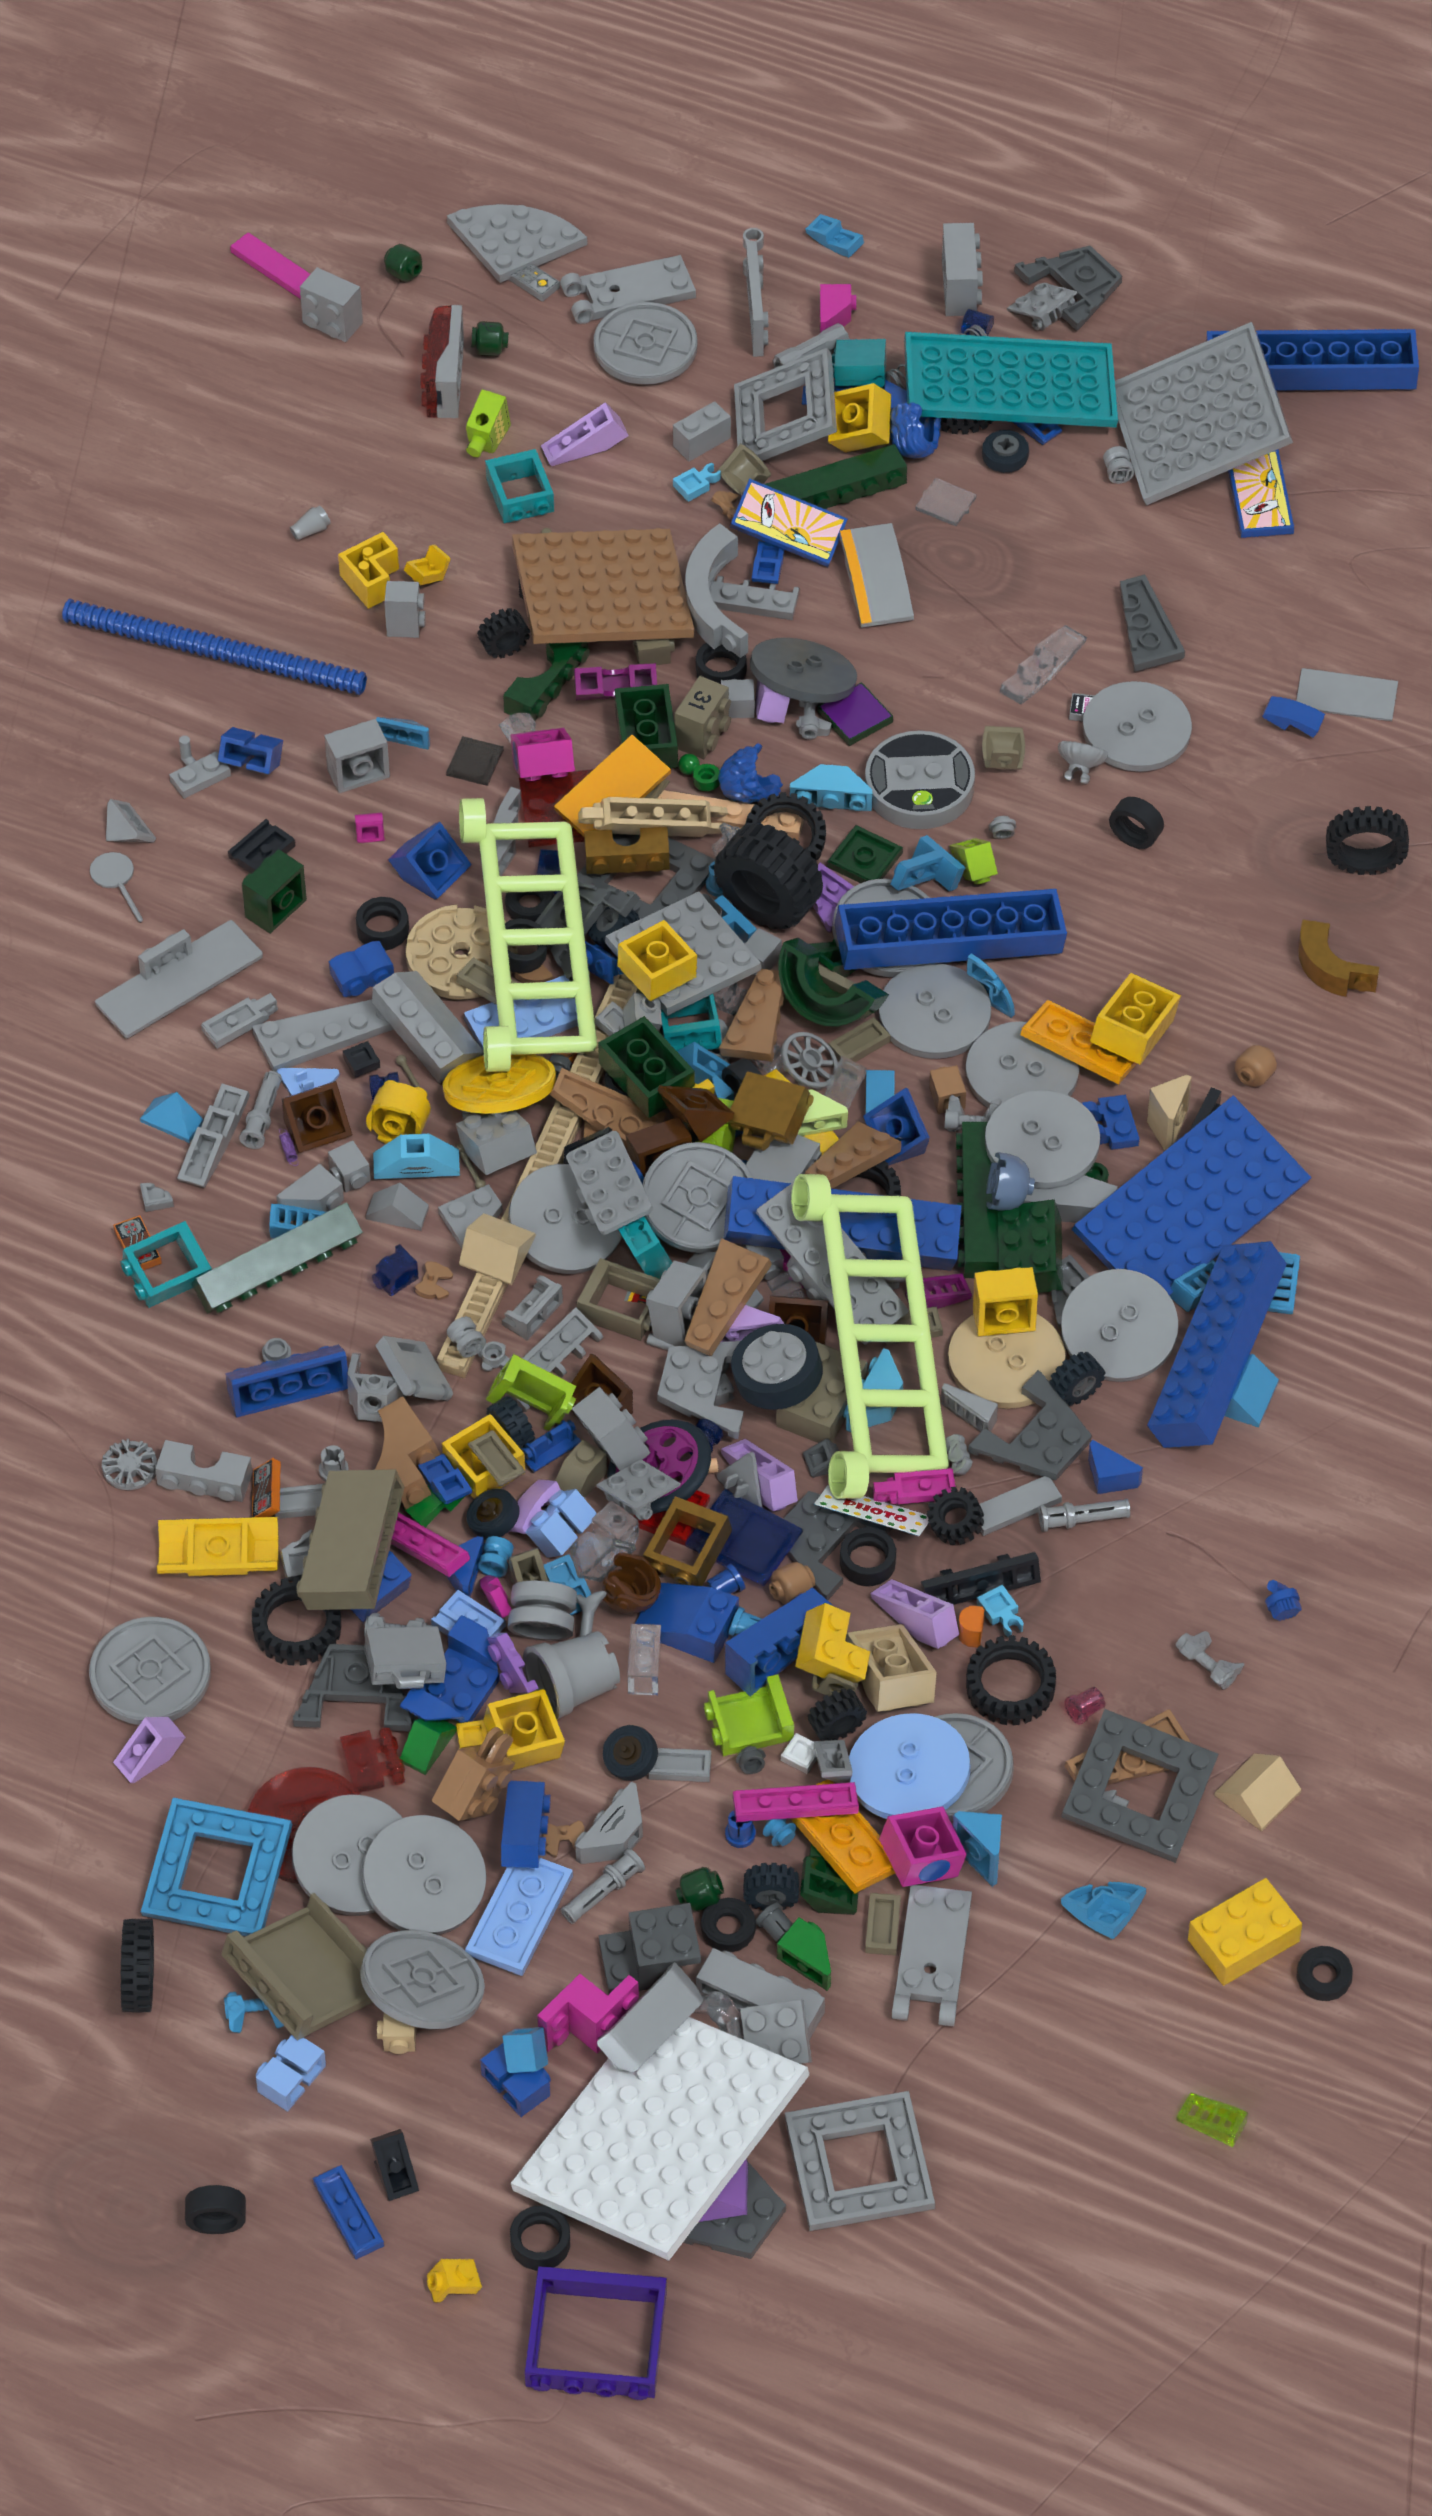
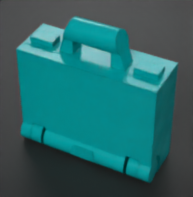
[832,339,886,387]

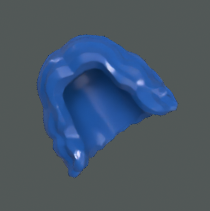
[890,402,942,459]
[718,743,783,804]

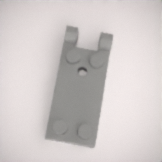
[743,228,769,357]
[560,255,696,324]
[892,1885,972,2027]

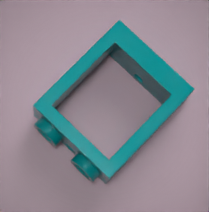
[485,449,554,523]
[661,994,722,1051]
[618,1216,673,1279]
[120,1221,212,1308]

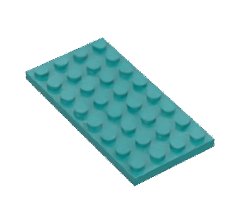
[904,332,1118,428]

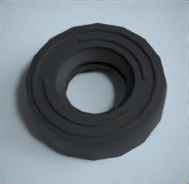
[505,891,554,922]
[700,1897,756,1952]
[1297,1946,1353,2001]

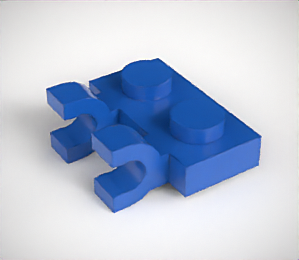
[1082,1095,1140,1150]

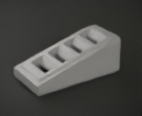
[941,1383,998,1432]

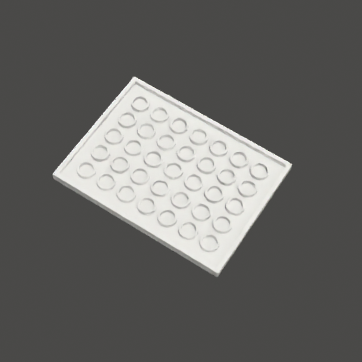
[511,2017,810,2261]

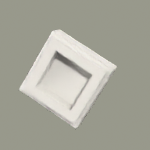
[781,1733,817,1774]

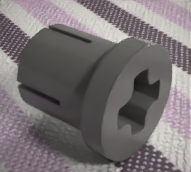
[756,1902,793,1943]

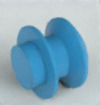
[763,1818,796,1846]

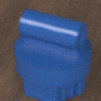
[1265,1580,1302,1621]

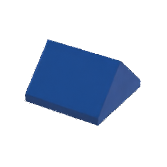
[863,1088,930,1166]

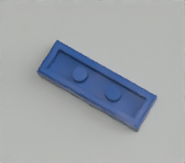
[313,2165,384,2260]

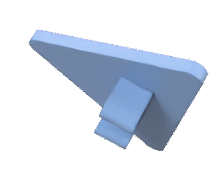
[277,1068,340,1095]

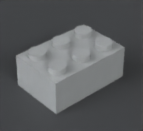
[942,223,983,316]

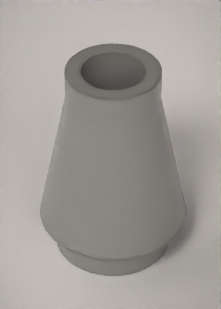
[290,505,331,541]

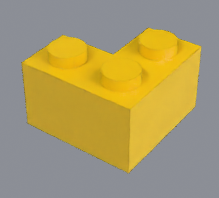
[338,532,399,609]
[795,1603,870,1685]

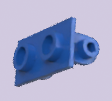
[585,941,624,984]
[521,1420,581,1473]

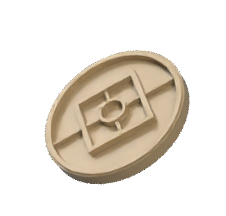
[948,1314,1065,1409]

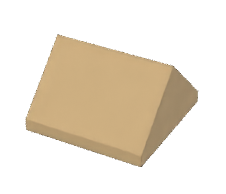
[1147,1075,1192,1151]
[459,1213,536,1286]
[1215,1754,1301,1832]

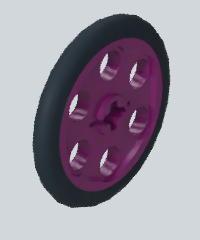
[607,1419,711,1514]

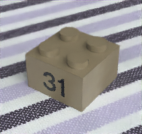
[675,676,731,759]

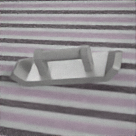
[597,1962,703,2073]

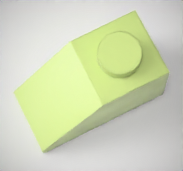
[798,1089,848,1136]

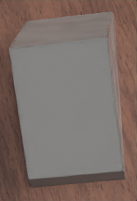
[366,1183,429,1231]

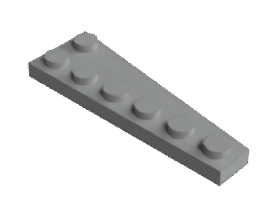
[252,999,393,1072]

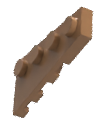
[719,969,785,1062]
[550,1068,666,1150]
[805,1121,902,1189]
[684,1238,772,1356]
[1065,1709,1191,1785]

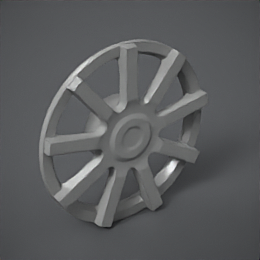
[780,1032,838,1090]

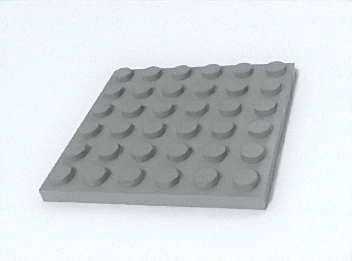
[1115,322,1293,505]

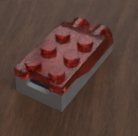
[420,305,464,418]

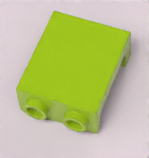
[486,1354,576,1431]
[704,1674,794,1756]

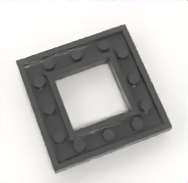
[577,834,715,919]
[1061,1709,1219,1863]

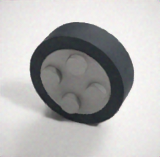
[731,1324,823,1410]

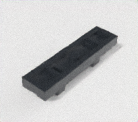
[921,1552,1041,1605]

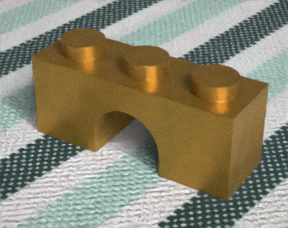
[584,827,670,874]

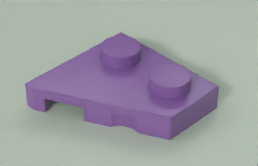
[813,863,854,933]
[487,1633,538,1693]

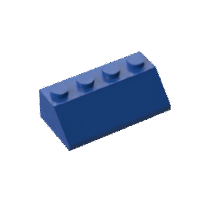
[225,1344,348,1418]

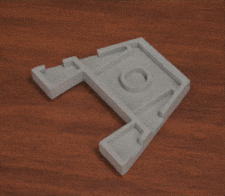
[657,1340,744,1439]

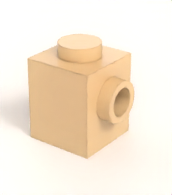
[377,2013,417,2054]

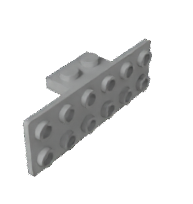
[95,920,263,1038]
[756,1182,909,1345]

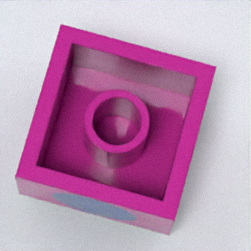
[510,728,575,781]
[879,1806,967,1887]

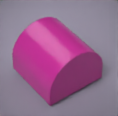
[355,812,385,843]

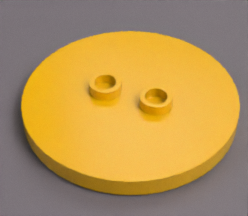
[443,1054,557,1114]

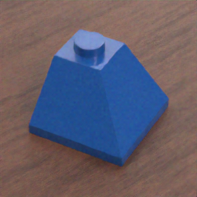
[388,822,472,900]

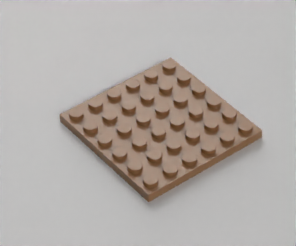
[512,528,694,644]

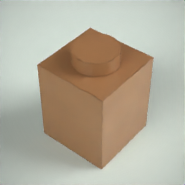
[929,1065,966,1114]

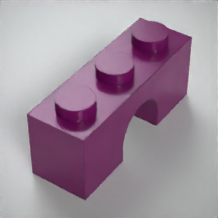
[574,663,657,701]

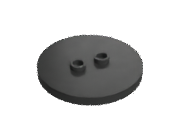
[750,638,857,703]

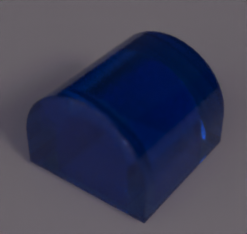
[961,309,994,336]

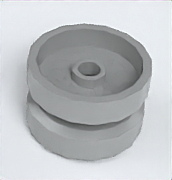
[508,1580,577,1641]

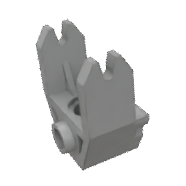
[348,1353,406,1422]

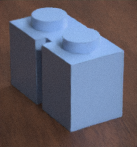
[525,1489,598,1558]
[256,2035,326,2112]

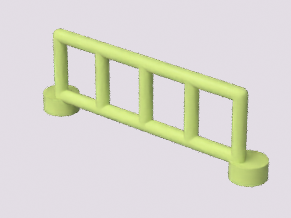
[459,798,597,1072]
[791,1174,949,1499]

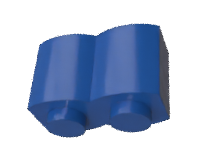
[328,941,394,997]

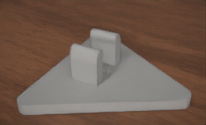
[717,1452,763,1515]

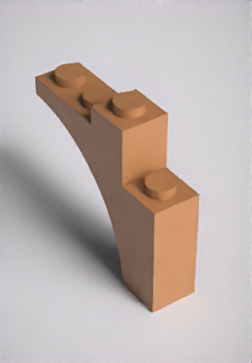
[374,1396,440,1509]

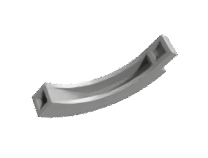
[685,523,748,658]

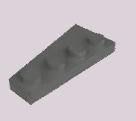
[1120,575,1185,672]

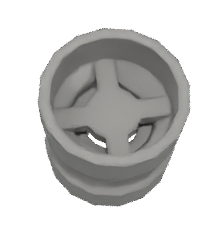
[1103,446,1134,484]
[447,1316,486,1358]

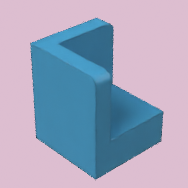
[502,2027,548,2073]

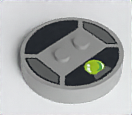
[865,731,975,829]

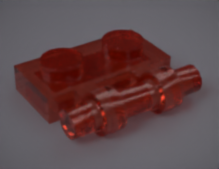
[340,1728,405,1794]

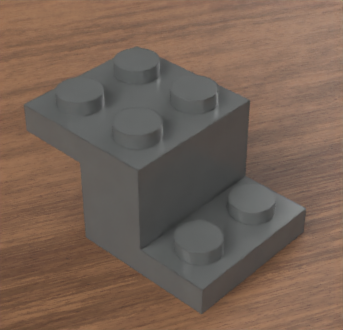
[599,1903,701,1994]

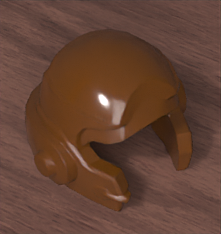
[602,1552,661,1614]

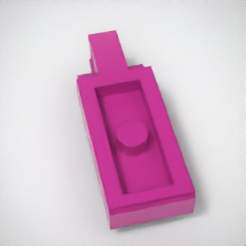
[872,1468,956,1504]

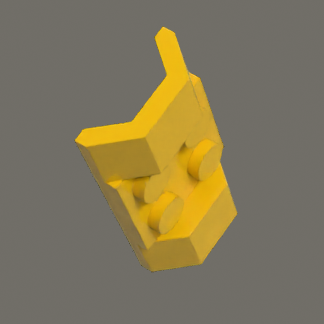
[157,1517,279,1576]

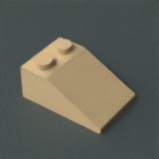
[846,1624,937,1712]

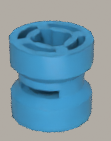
[478,1536,514,1578]

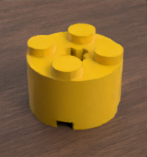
[366,1080,431,1144]

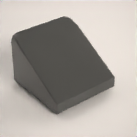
[803,1438,839,1478]

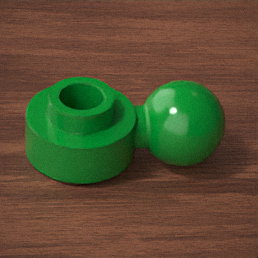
[678,754,720,791]

